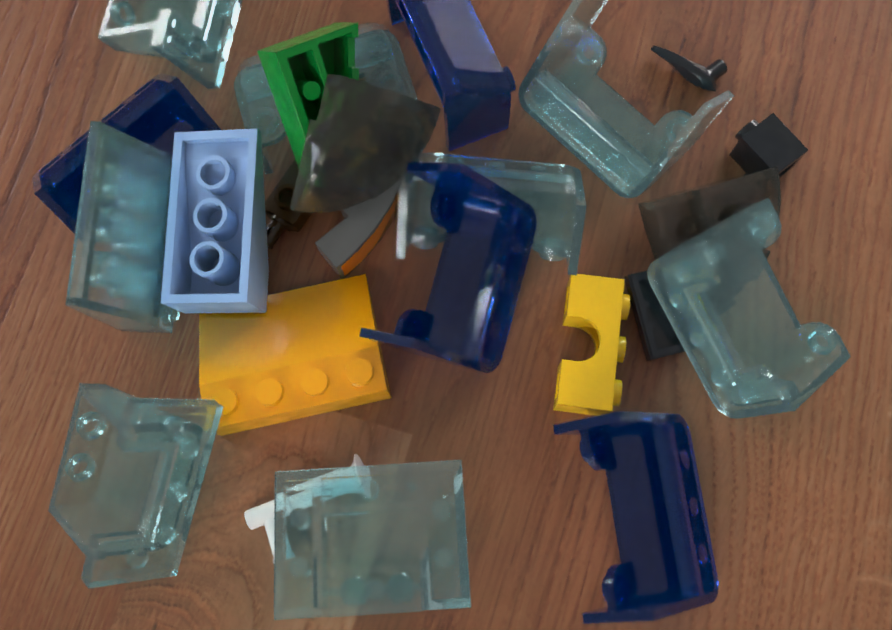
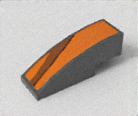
[315,151,412,279]

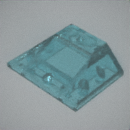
[274,460,471,620]

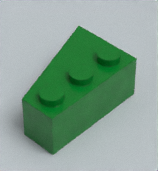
[257,22,360,185]

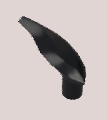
[651,45,727,91]

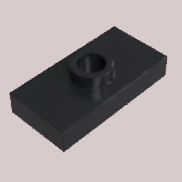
[624,265,693,361]

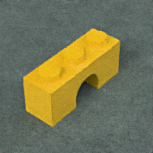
[553,273,630,417]

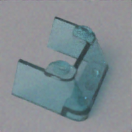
[518,0,735,198]
[396,153,587,275]

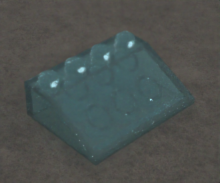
[66,121,180,333]

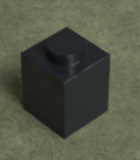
[729,113,808,191]

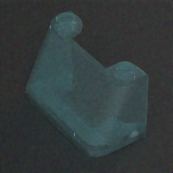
[647,198,851,419]

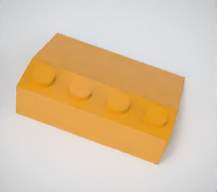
[199,274,392,436]

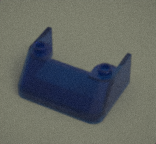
[386,0,516,152]
[32,73,221,248]
[359,162,537,373]
[553,411,719,624]

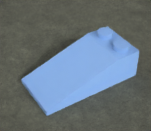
[161,128,269,314]

